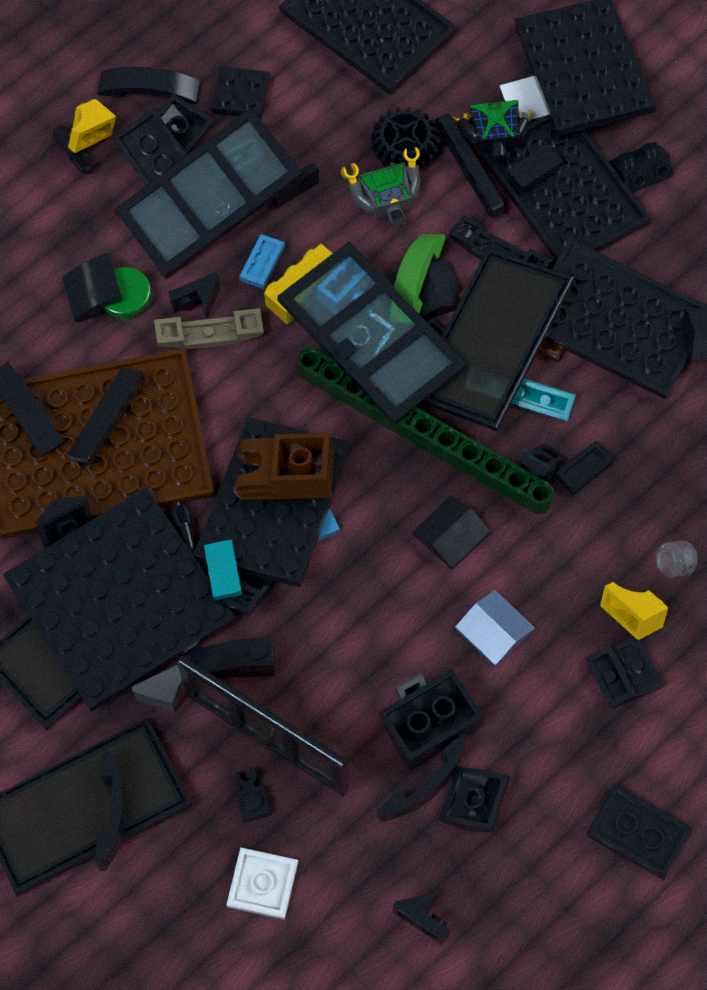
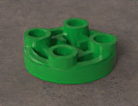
[102,267,152,321]

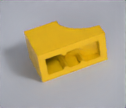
[68,99,116,153]
[600,582,668,640]

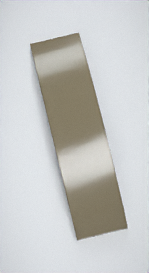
[154,308,264,349]

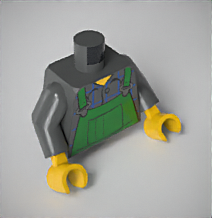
[341,147,421,227]

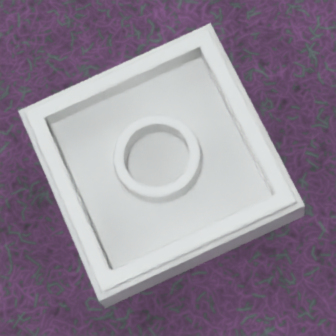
[226,848,298,920]

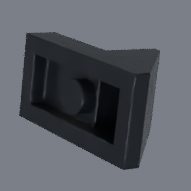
[168,272,221,319]
[521,443,567,483]
[392,893,450,946]

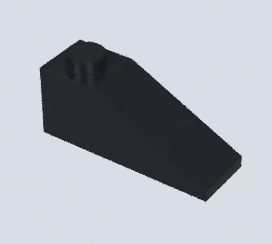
[189,638,275,678]

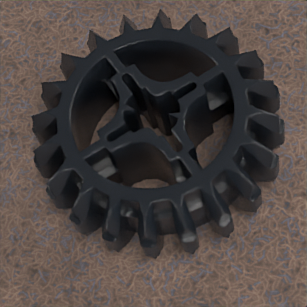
[371,106,440,170]

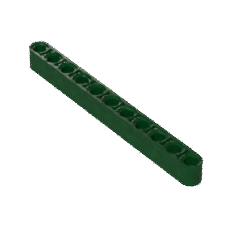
[297,348,553,514]

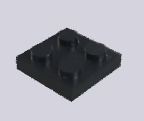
[211,66,270,119]

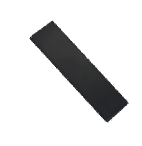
[67,368,145,468]

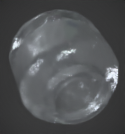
[656,540,698,578]

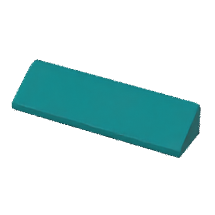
[465,367,577,421]

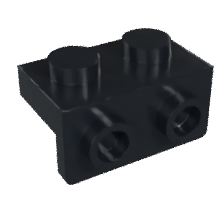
[610,142,673,193]

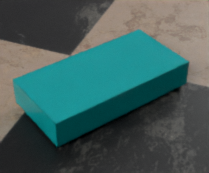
[204,539,242,600]

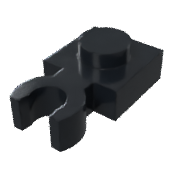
[235,767,272,823]

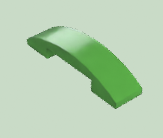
[390,234,446,326]

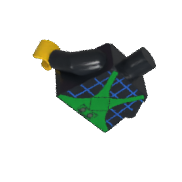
[452,100,531,162]

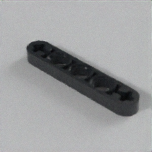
[435,113,505,218]

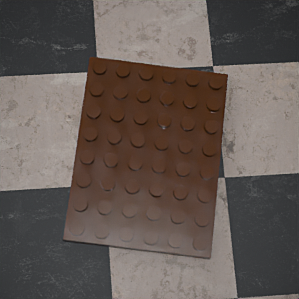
[0,348,215,539]

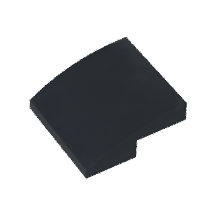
[62,253,123,322]
[585,636,665,709]

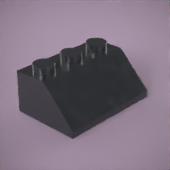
[378,669,484,770]

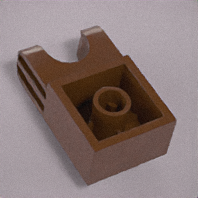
[233,433,334,500]

